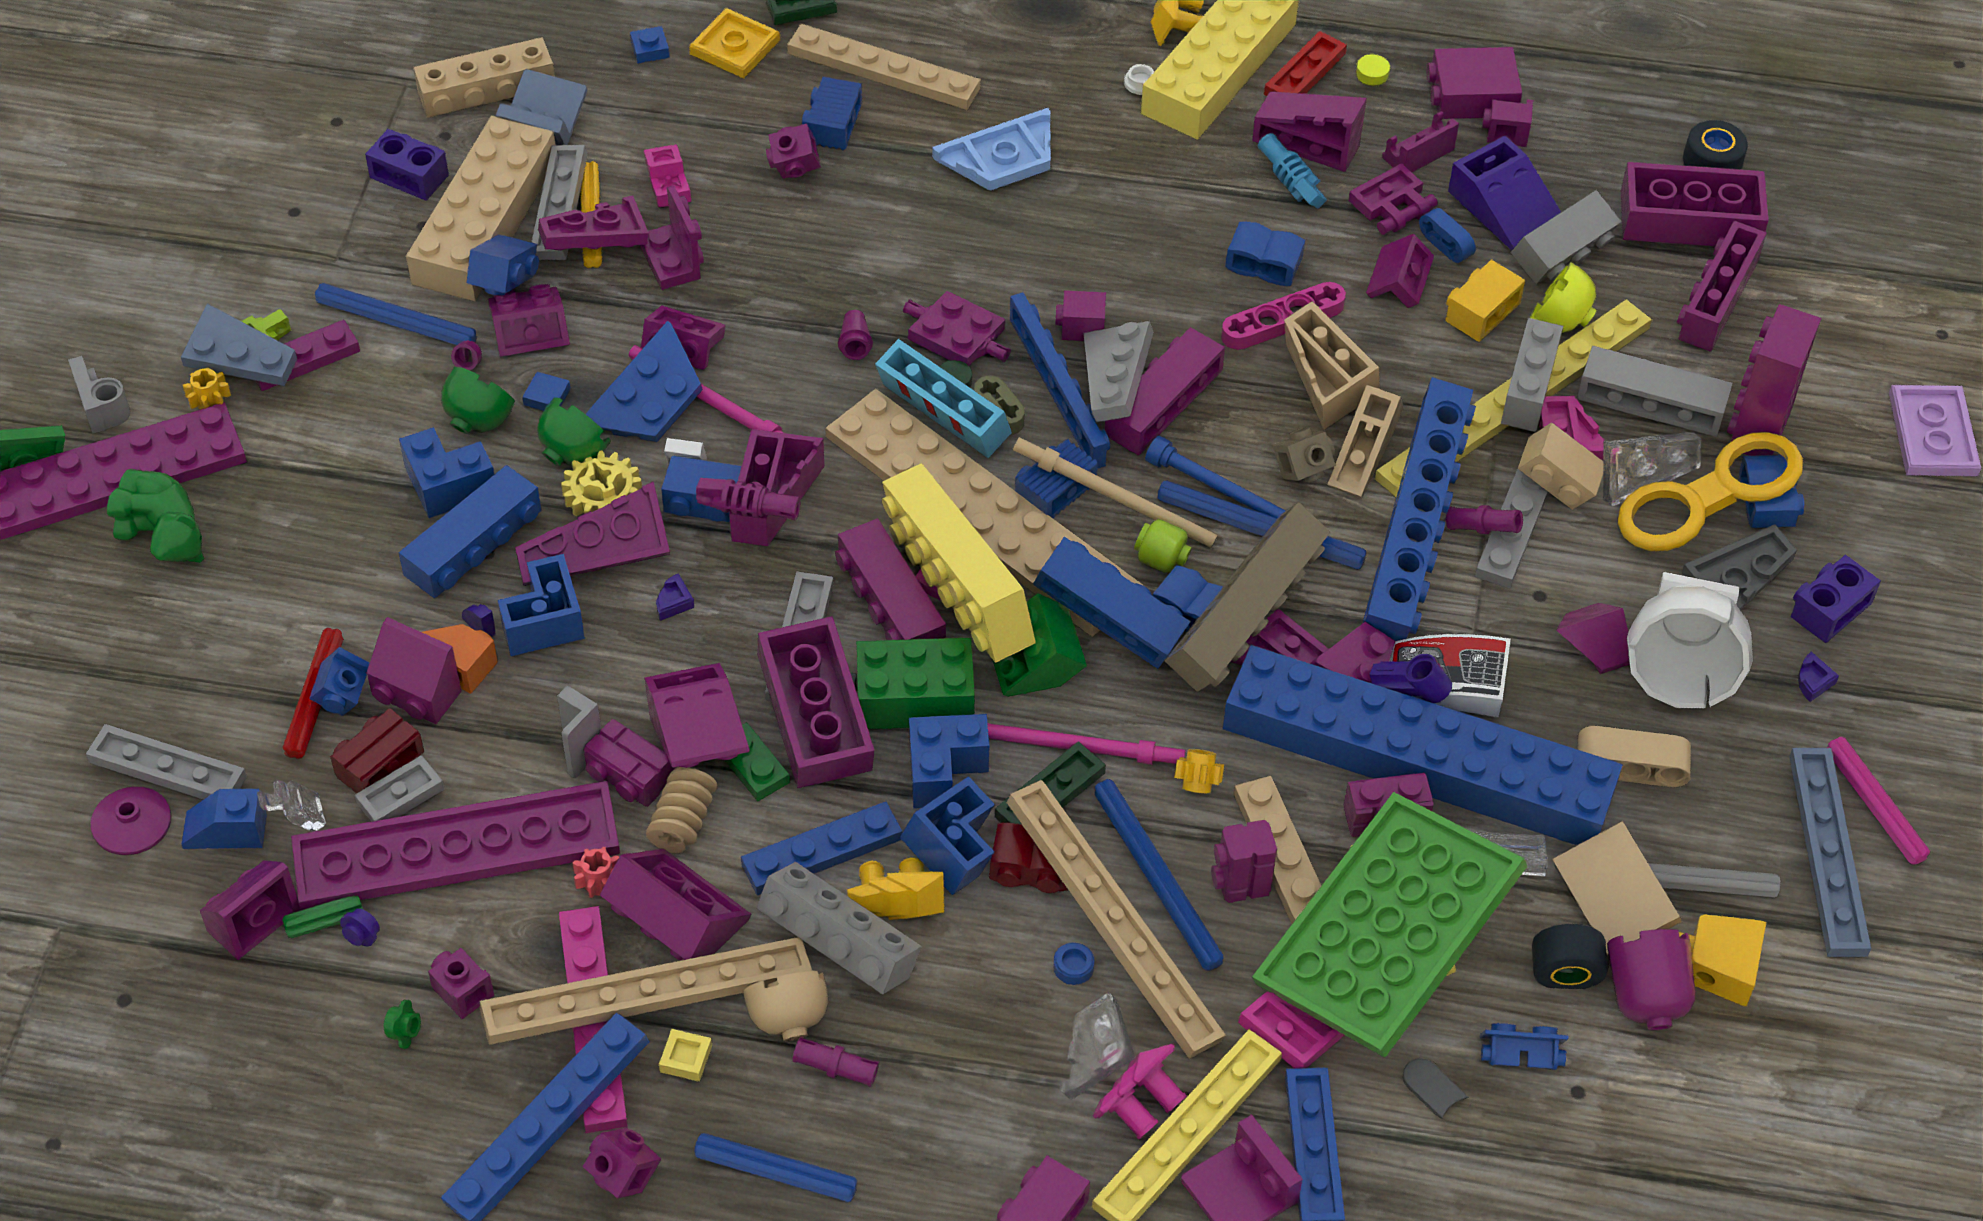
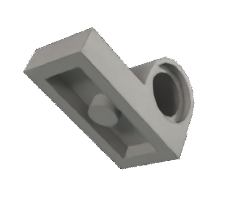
[68,356,130,434]

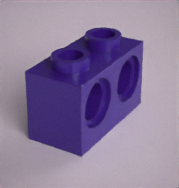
[365,129,449,201]
[1790,555,1881,643]

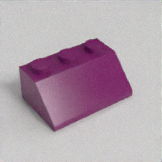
[600,849,752,961]

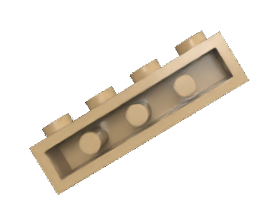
[413,37,555,118]

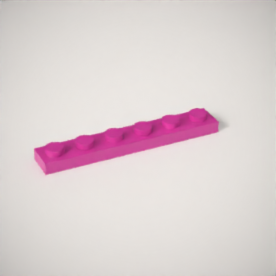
[559,906,628,1133]

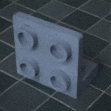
[496,69,587,145]

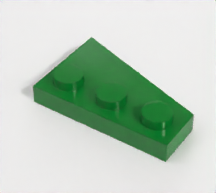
[0,425,65,472]

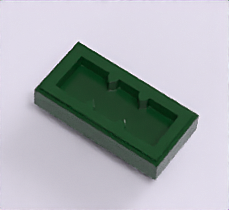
[766,0,837,25]

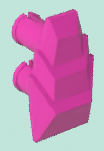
[1093,1044,1187,1140]

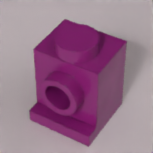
[1482,99,1533,147]
[428,948,495,1019]

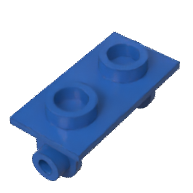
[1480,1023,1569,1070]

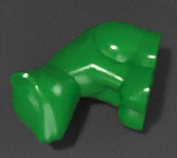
[107,468,204,563]

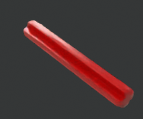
[283,628,344,759]

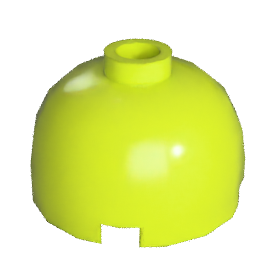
[1530,262,1597,333]

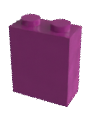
[1426,47,1523,119]

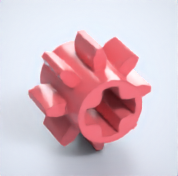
[573,847,619,898]

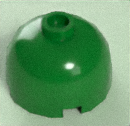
[441,367,515,434]
[537,397,611,466]

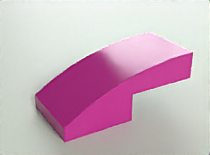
[644,144,692,208]

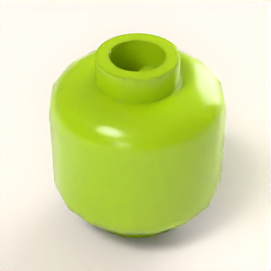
[1134,519,1192,573]

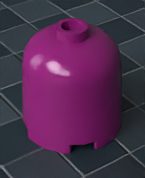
[1607,929,1695,1030]

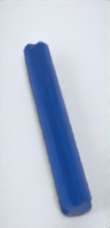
[694,1133,857,1202]

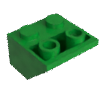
[992,593,1087,697]

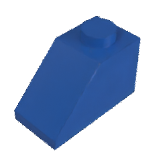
[181,789,267,849]

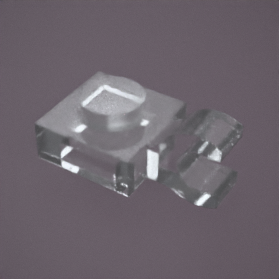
[257,780,326,832]

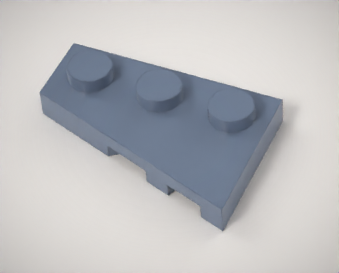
[181,304,297,386]

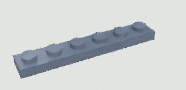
[1789,748,1871,957]

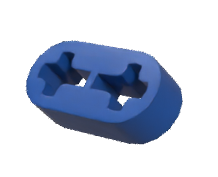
[1419,208,1476,263]

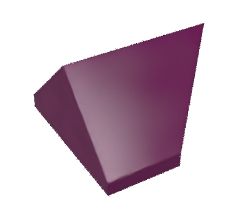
[1556,603,1630,674]

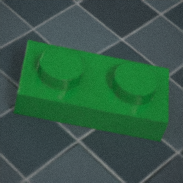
[724,722,790,802]

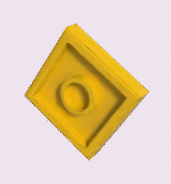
[689,8,780,79]

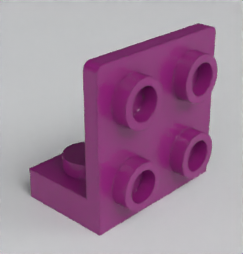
[640,185,704,290]
[488,284,570,357]
[1181,1115,1303,1221]

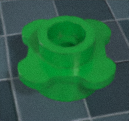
[384,999,421,1049]

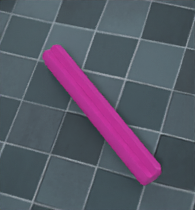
[1827,737,1930,865]

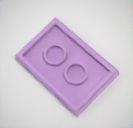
[1889,385,1981,476]

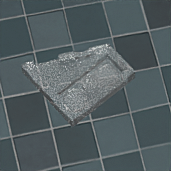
[1061,992,1135,1101]

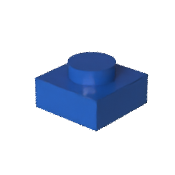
[630,26,670,63]

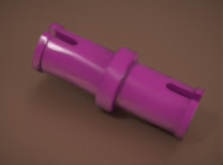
[1446,505,1523,534]
[792,1036,880,1087]

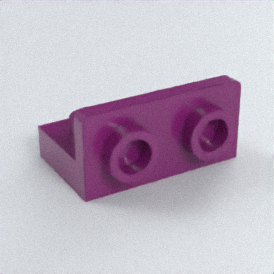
[641,306,726,370]

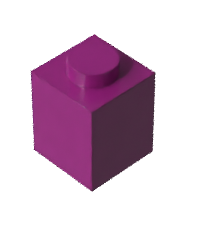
[1055,290,1106,341]

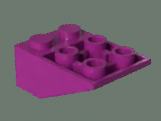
[644,663,749,768]

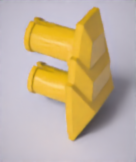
[1150,0,1204,46]
[847,857,944,920]

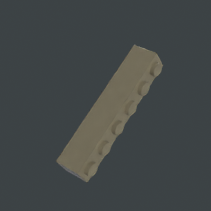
[1165,501,1330,692]

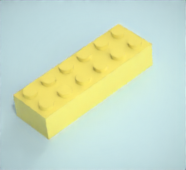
[1141,0,1299,140]
[882,463,1036,663]

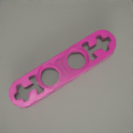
[1221,282,1346,350]

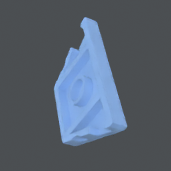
[932,108,1051,191]

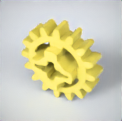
[561,451,642,516]

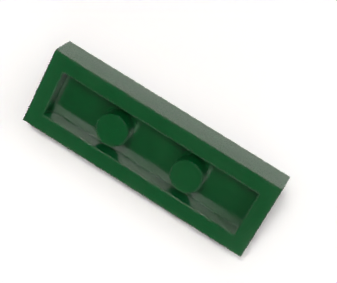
[994,741,1106,824]

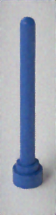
[1145,435,1286,518]

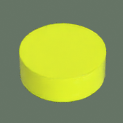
[1356,54,1390,86]

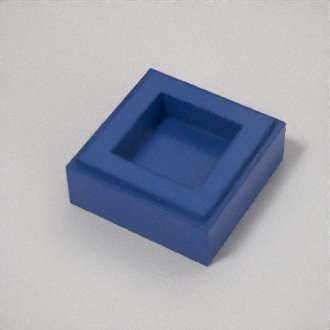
[522,372,571,411]

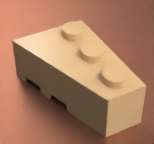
[1284,301,1380,430]

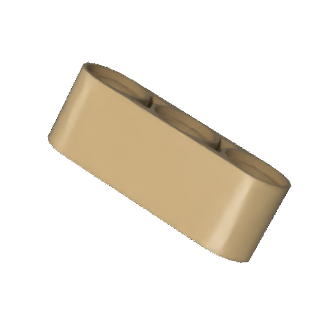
[1578,726,1691,787]

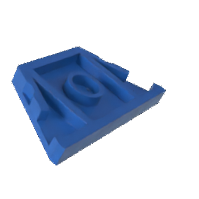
[586,321,703,442]

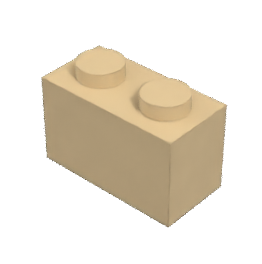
[1518,423,1606,510]

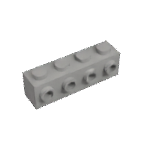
[1577,346,1733,437]
[756,862,922,994]

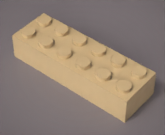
[406,116,556,301]

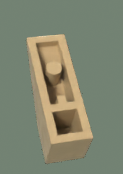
[1327,385,1403,498]

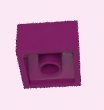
[367,617,462,724]
[200,860,301,960]

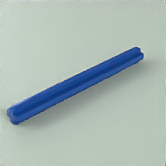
[1158,480,1367,570]
[1094,779,1223,971]

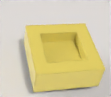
[659,1029,712,1082]

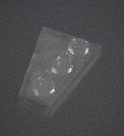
[1603,432,1702,507]

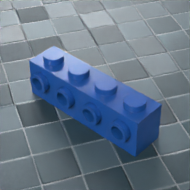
[398,465,542,599]
[1033,537,1190,669]

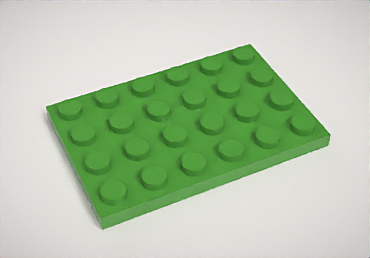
[1252,792,1528,1058]

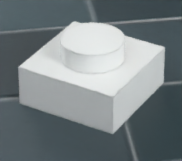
[664,438,707,466]

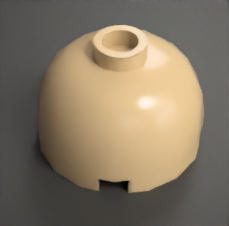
[743,971,828,1042]

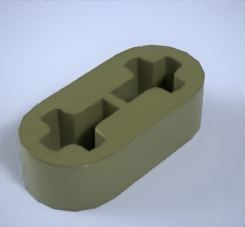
[974,376,1025,435]

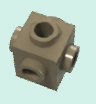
[1273,427,1336,482]

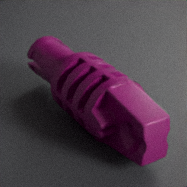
[696,478,801,521]

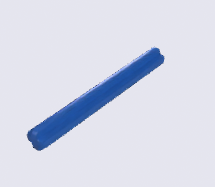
[315,283,477,345]

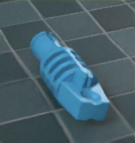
[1258,133,1327,209]

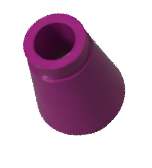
[838,310,873,360]

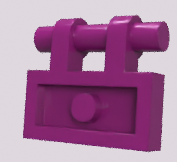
[1348,163,1438,235]

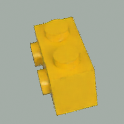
[1446,259,1525,342]

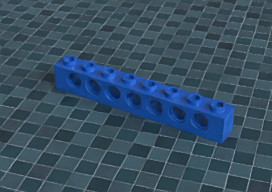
[1362,377,1476,641]

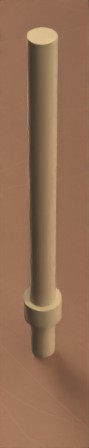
[1013,437,1217,548]

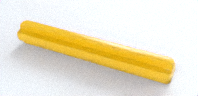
[581,161,602,268]

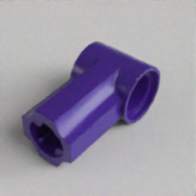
[1370,653,1452,704]

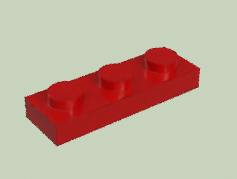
[1264,31,1347,96]

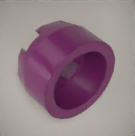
[451,340,482,370]

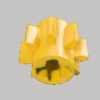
[183,368,231,409]
[1174,749,1224,793]

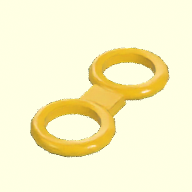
[1617,432,1803,551]

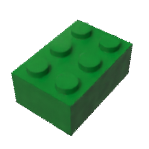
[856,638,975,729]

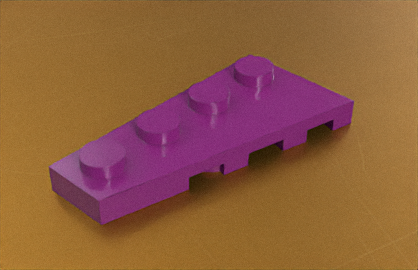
[515,481,670,586]

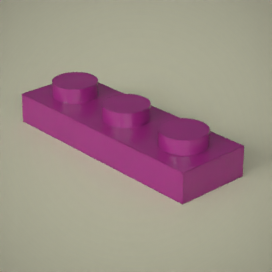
[255,319,360,391]

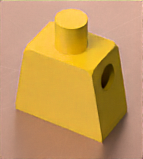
[1679,914,1766,1007]

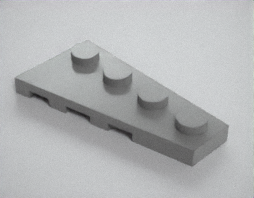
[1084,321,1154,422]

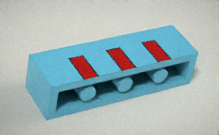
[875,339,1012,458]

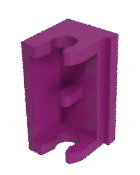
[1382,111,1459,172]

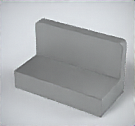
[557,685,601,778]

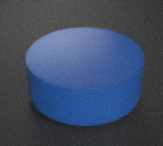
[1053,943,1094,985]

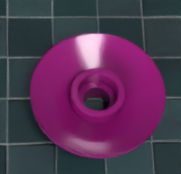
[91,787,171,855]

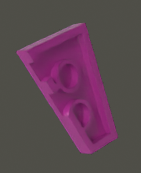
[538,195,649,251]

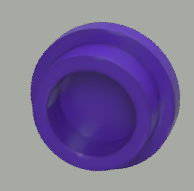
[340,908,380,946]

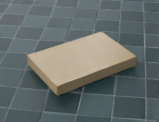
[1552,821,1682,957]

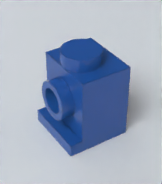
[309,647,370,716]

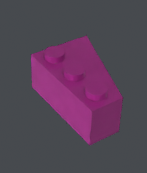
[1252,92,1367,172]

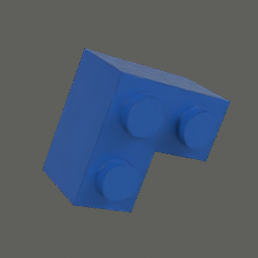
[399,427,494,518]
[498,554,585,656]
[909,714,989,809]
[900,776,995,895]

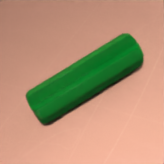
[283,896,363,938]

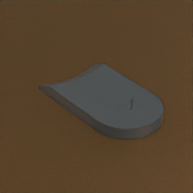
[1403,1059,1468,1118]

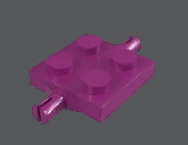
[903,291,1011,366]

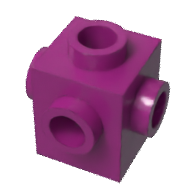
[766,124,821,179]
[582,1127,661,1199]

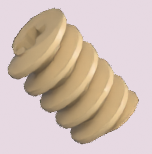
[646,767,718,854]

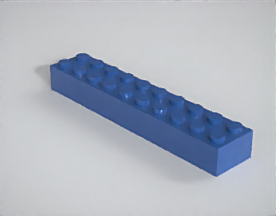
[1223,645,1623,845]

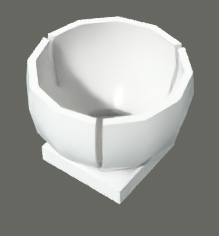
[1627,572,1753,708]

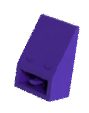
[1448,136,1561,250]

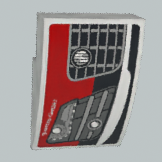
[1389,634,1511,717]

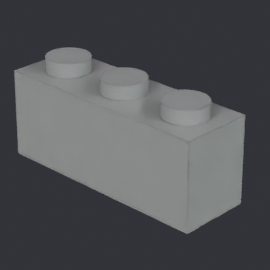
[1510,190,1622,284]
[1501,318,1563,432]

